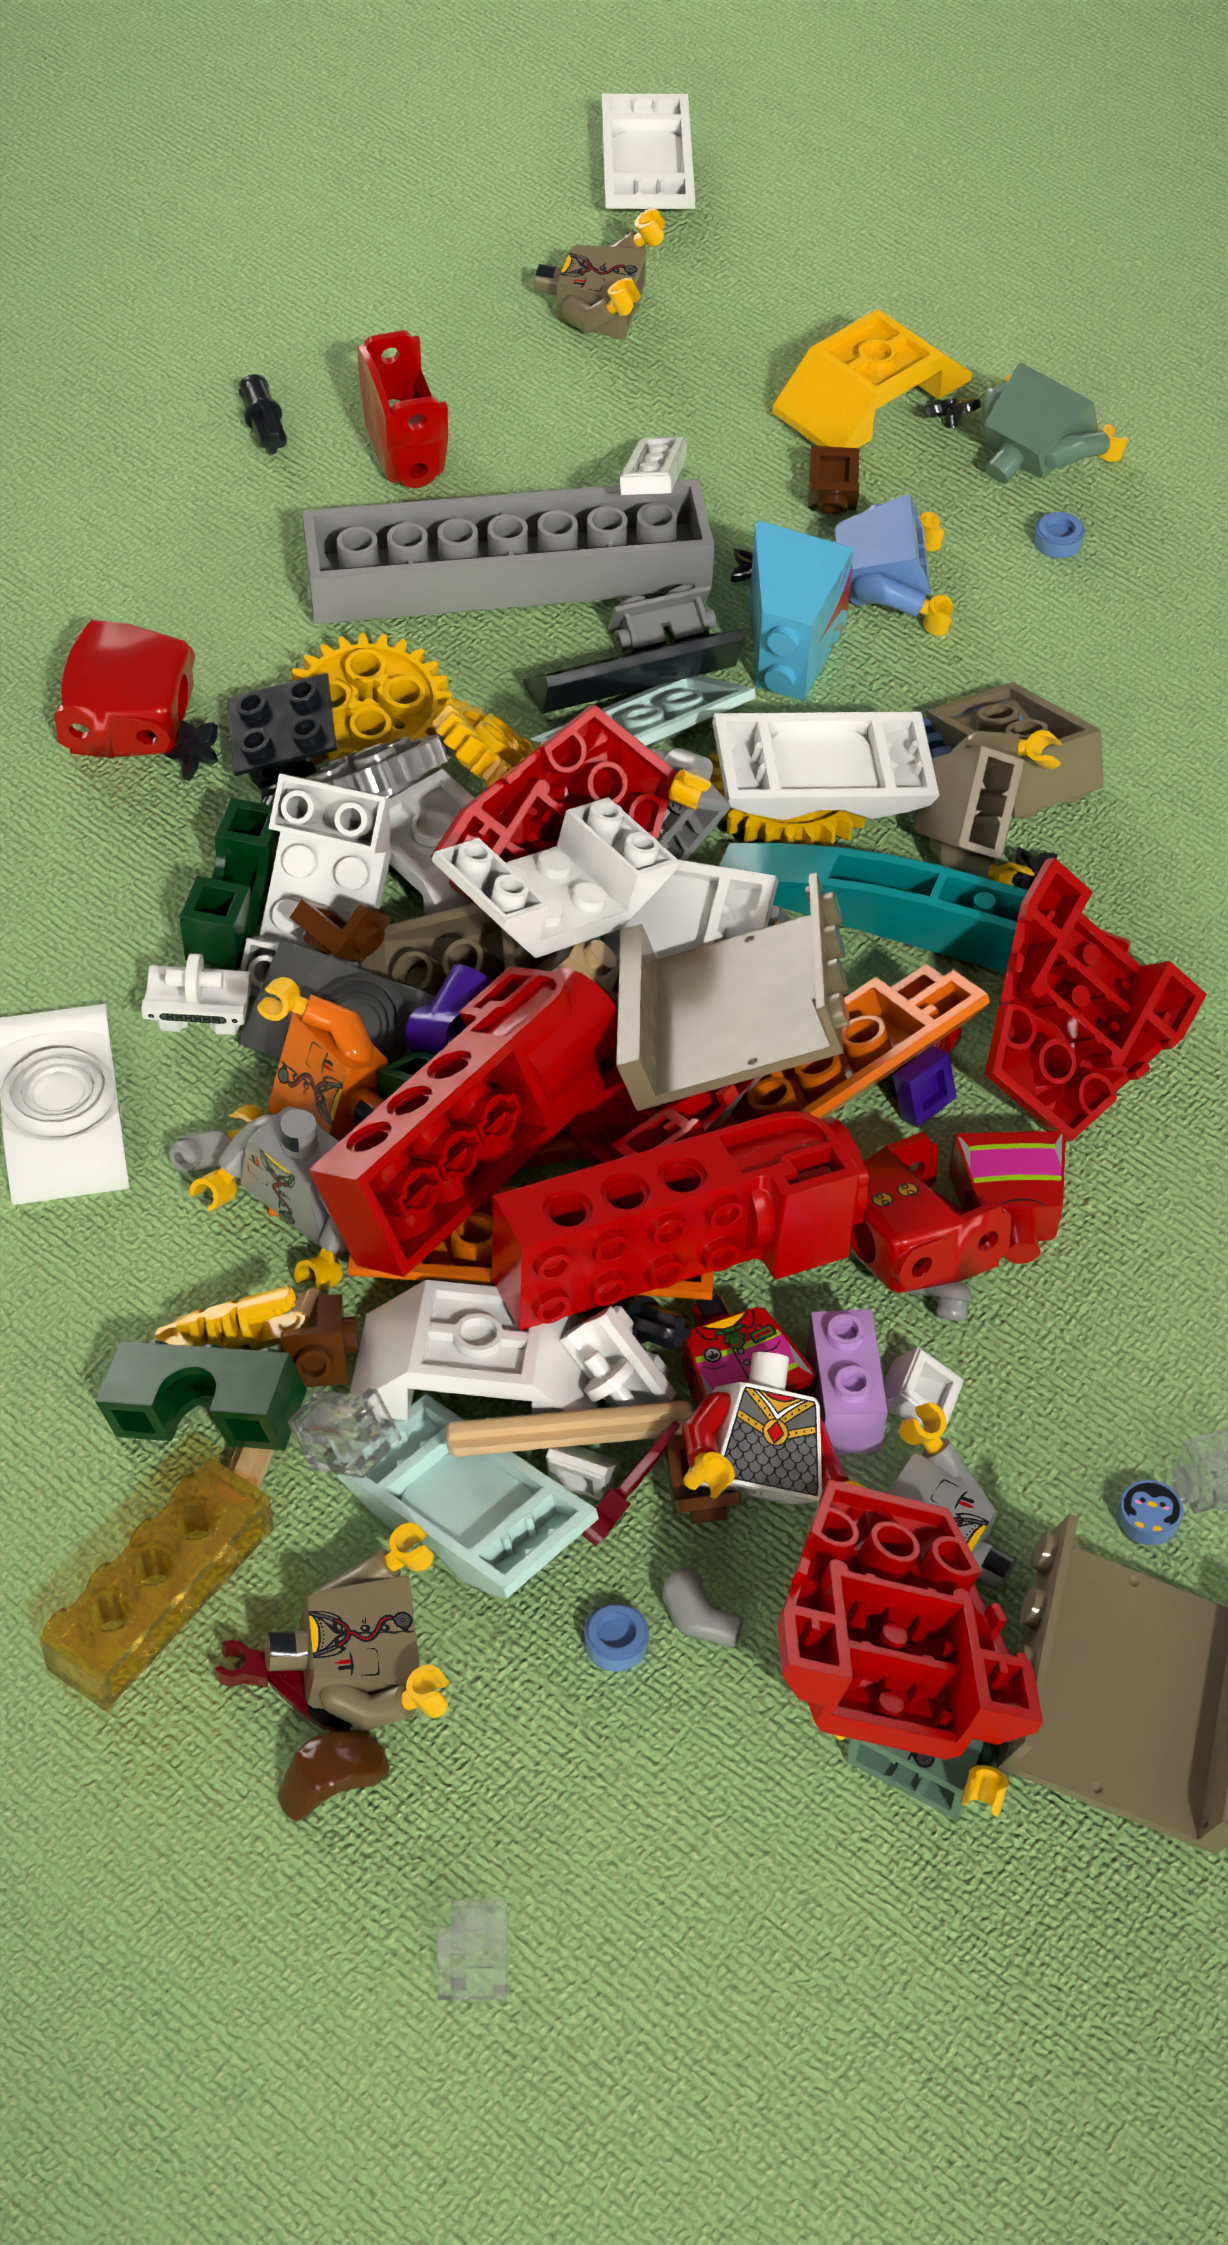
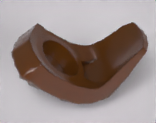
[278,1730,390,1822]

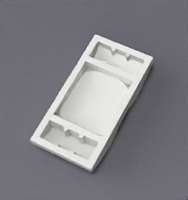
[601,94,695,209]
[712,712,940,821]
[594,860,779,962]
[0,1004,130,1205]

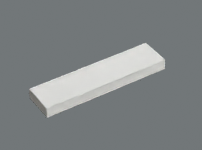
[620,437,687,495]

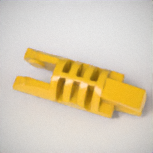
[154,1285,312,1350]

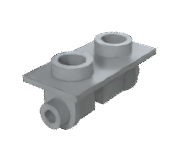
[607,585,717,653]

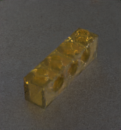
[39,1457,274,1712]

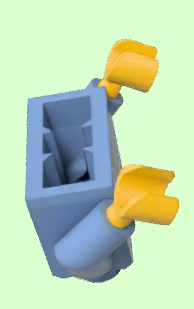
[835,494,954,636]

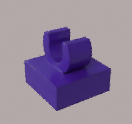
[891,1046,957,1128]

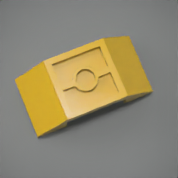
[772,309,972,448]

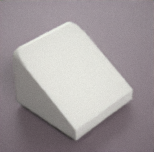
[884,1346,964,1426]
[546,1446,621,1501]

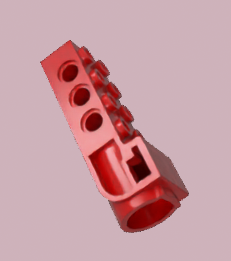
[308,966,618,1277]
[492,1111,869,1331]

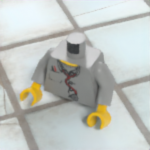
[190,1106,347,1292]
[888,1402,1017,1592]

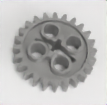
[305,734,451,797]

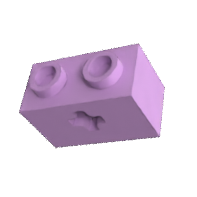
[806,1309,888,1455]

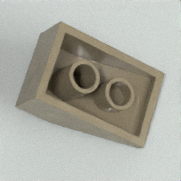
[926,682,1104,819]
[361,903,542,996]

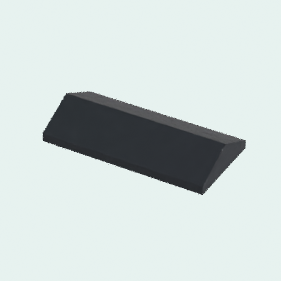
[523,629,745,714]

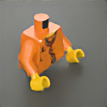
[227,977,389,1141]

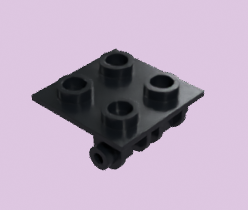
[228,673,337,791]

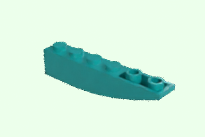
[719,843,1028,973]

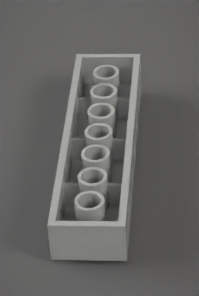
[302,479,715,624]

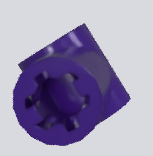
[405,964,493,1055]

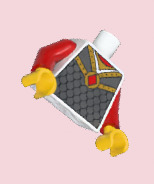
[682,1352,865,1505]

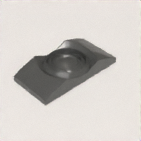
[238,940,436,1065]

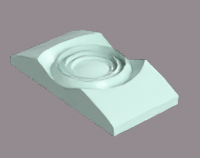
[335,1394,599,1599]

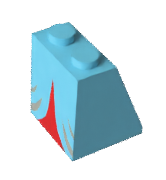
[749,520,854,701]

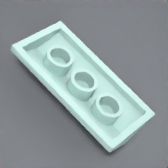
[529,675,756,749]

